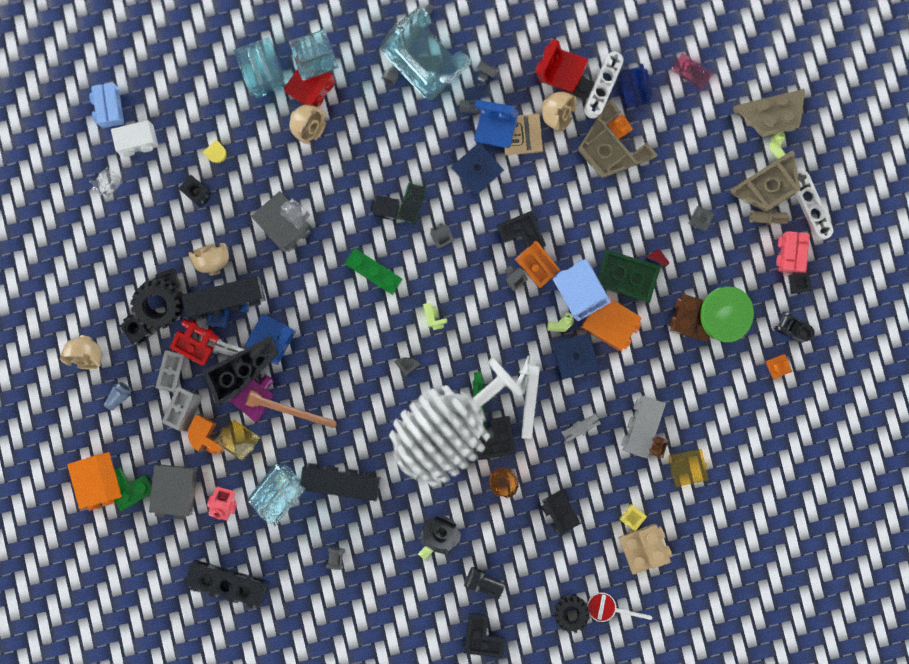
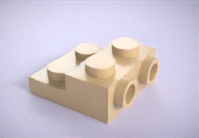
[618,524,672,575]

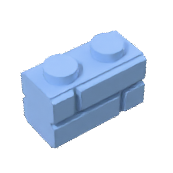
[89,83,124,128]

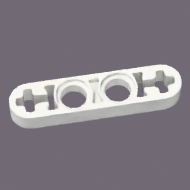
[584,51,623,118]
[796,170,833,240]
[521,365,539,439]

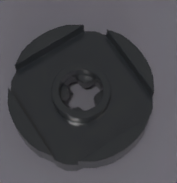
[421,516,461,555]

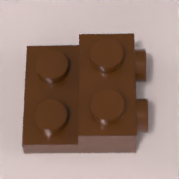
[669,294,710,342]

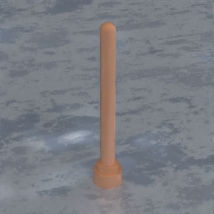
[246,390,337,428]

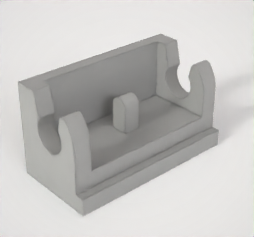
[155,350,184,393]
[162,387,203,431]

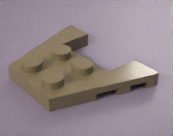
[578,99,658,179]

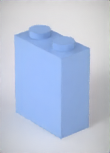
[553,259,611,321]

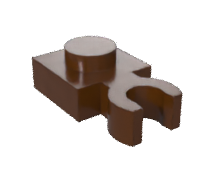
[649,436,668,458]

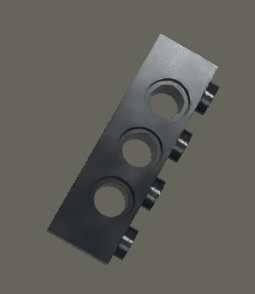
[185,560,270,609]

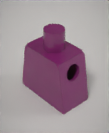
[230,374,274,422]

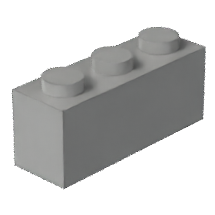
[621,396,666,459]

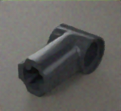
[464,567,505,599]

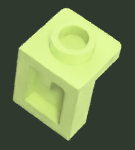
[423,302,447,330]

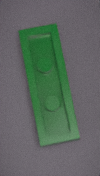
[344,248,403,295]

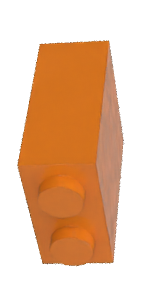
[580,299,642,351]
[67,452,122,511]

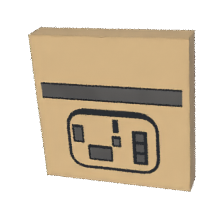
[504,114,543,155]

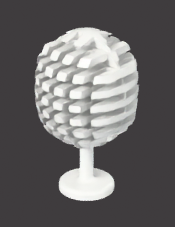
[389,358,524,486]

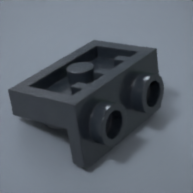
[541,489,581,536]

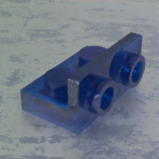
[618,63,653,109]

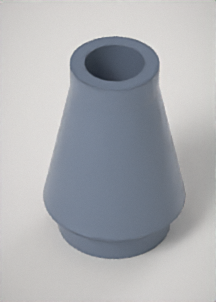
[104,382,132,411]

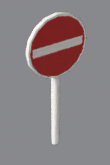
[587,592,652,622]

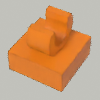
[607,114,633,139]
[765,354,792,379]

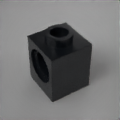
[178,175,212,207]
[370,195,400,221]
[119,314,153,345]

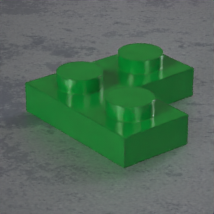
[114,468,152,512]

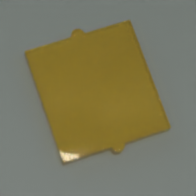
[214,419,261,461]
[668,449,709,487]

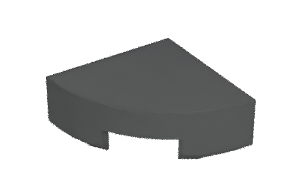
[459,100,478,113]
[394,357,421,376]

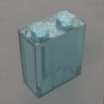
[289,29,339,80]
[233,37,287,97]
[247,463,305,527]

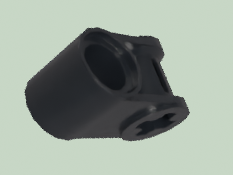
[774,312,815,343]

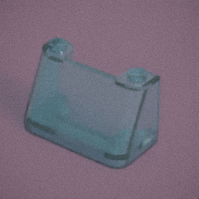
[381,5,473,100]

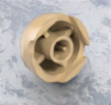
[541,92,577,131]
[289,105,326,144]
[189,243,229,276]
[60,335,102,369]

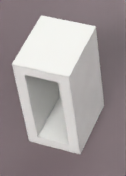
[111,120,158,157]

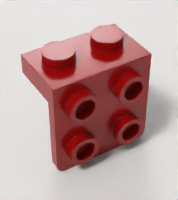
[535,39,588,93]
[284,61,335,107]

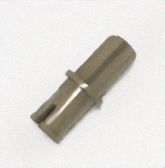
[749,210,789,225]

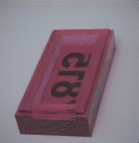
[671,53,713,90]

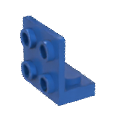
[474,100,519,148]
[245,314,296,365]

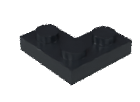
[496,211,546,249]
[476,416,516,460]
[464,613,505,659]

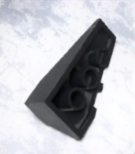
[203,336,279,406]

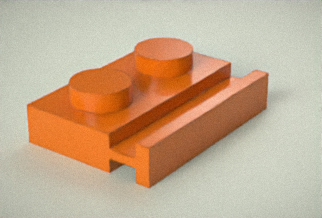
[515,241,560,288]

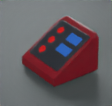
[645,249,670,267]

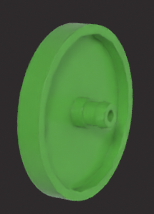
[701,286,754,342]

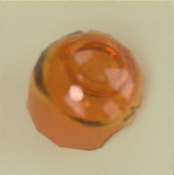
[489,468,519,498]

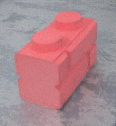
[776,231,810,274]

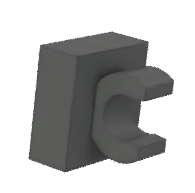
[477,61,499,83]
[688,206,715,232]
[430,223,454,249]
[504,266,528,291]

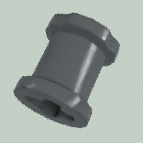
[326,547,345,570]

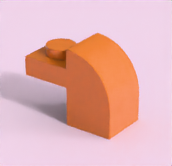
[188,414,227,454]

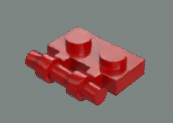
[169,319,219,366]

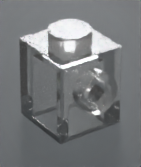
[280,198,310,229]

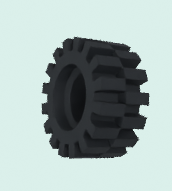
[554,595,590,633]

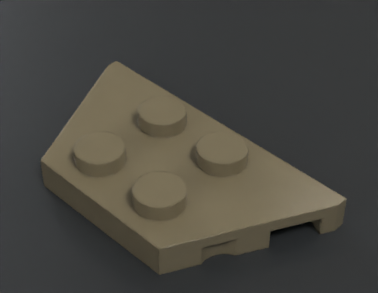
[733,89,805,137]
[730,150,800,212]

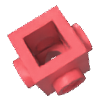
[207,487,237,521]

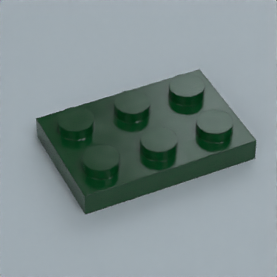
[597,249,661,303]

